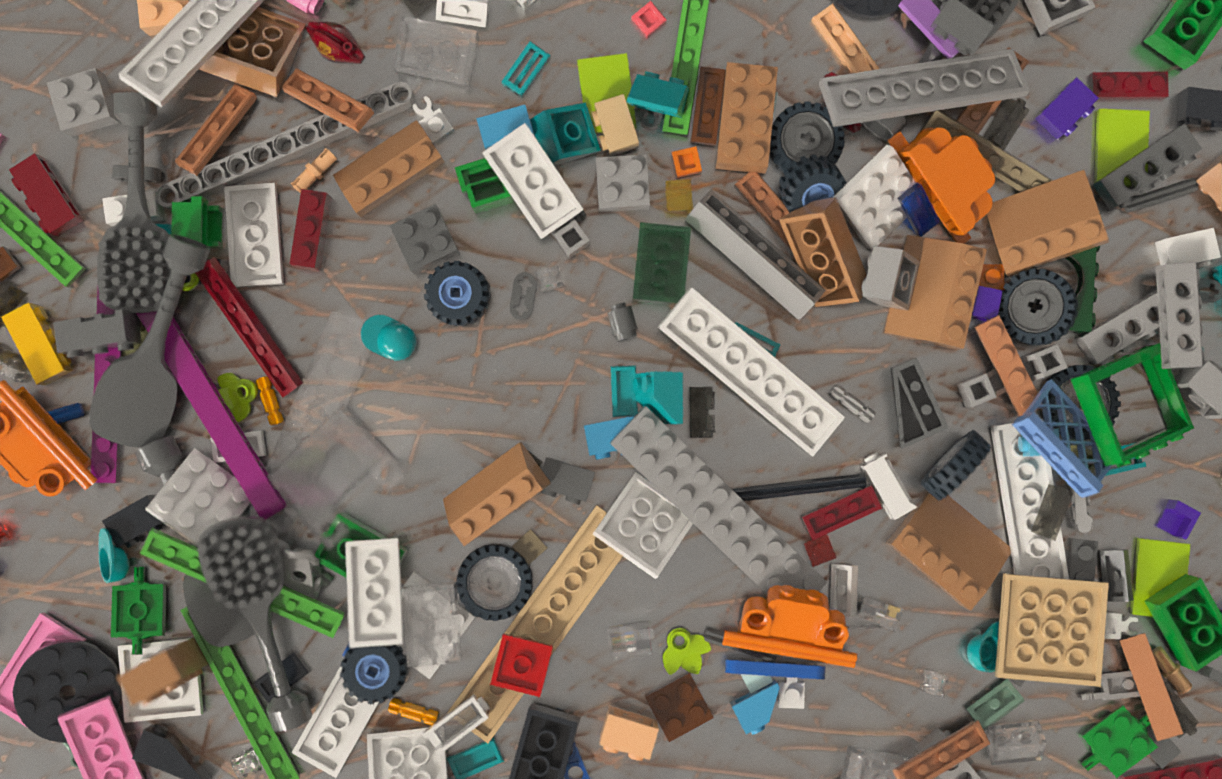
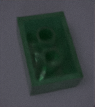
[632,222,691,306]

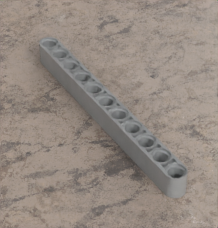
[155,82,415,210]

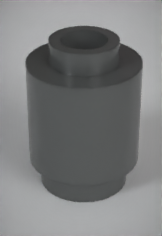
[607,302,638,341]

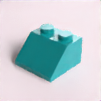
[626,71,689,118]
[530,102,601,166]
[632,371,683,424]

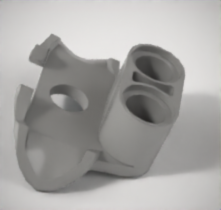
[277,539,322,600]

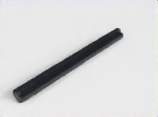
[732,474,867,501]

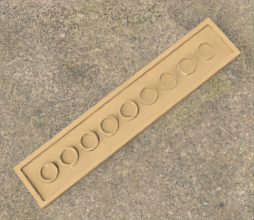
[447,505,623,743]

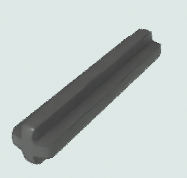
[1124,178,1198,213]
[704,628,777,662]

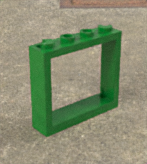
[1070,343,1194,468]

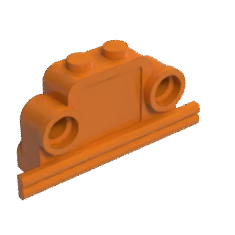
[888,128,995,244]
[0,380,98,496]
[722,585,858,668]

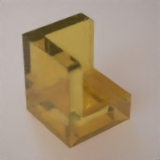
[664,179,693,213]

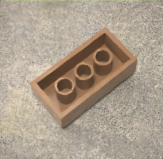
[715,62,778,174]
[117,637,208,706]

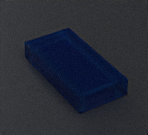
[897,183,940,237]

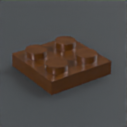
[645,672,714,742]

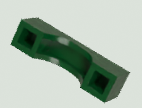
[1063,246,1100,333]

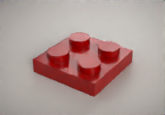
[490,633,553,697]

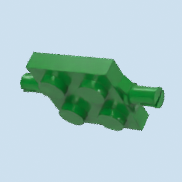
[111,567,166,655]
[1081,704,1158,778]

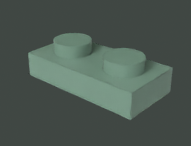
[967,679,1024,731]

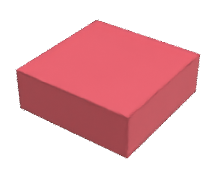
[631,1,667,38]

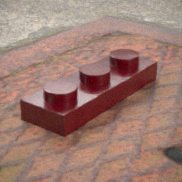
[1090,72,1169,99]
[801,485,882,540]

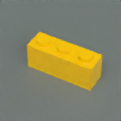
[1,303,72,385]

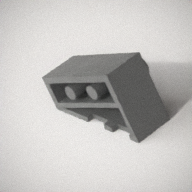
[53,309,142,358]
[892,357,949,449]

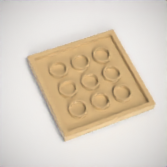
[995,573,1109,687]

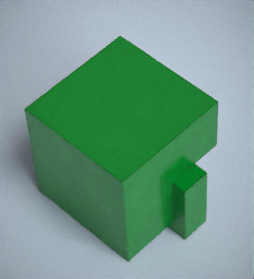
[455,158,514,214]
[171,196,224,249]

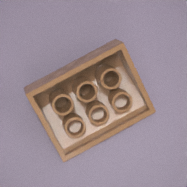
[198,7,306,97]
[987,170,1109,277]
[883,235,987,350]
[886,492,1011,611]

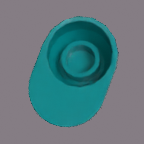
[361,315,417,361]
[99,528,129,583]
[967,621,999,673]

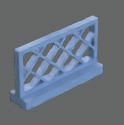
[1012,380,1112,498]

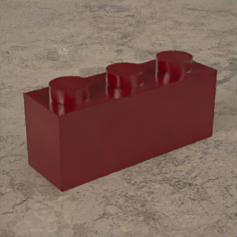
[9,153,84,237]
[289,189,332,272]

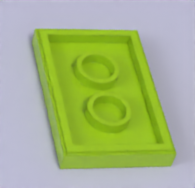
[577,53,637,134]
[1094,108,1150,187]
[1130,538,1191,617]

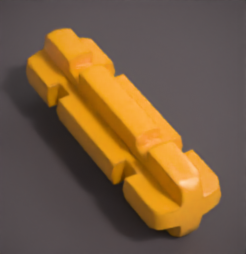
[256,376,284,426]
[388,698,438,725]

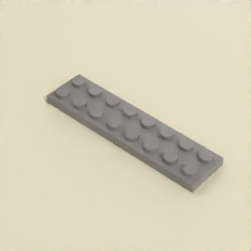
[819,49,1030,127]

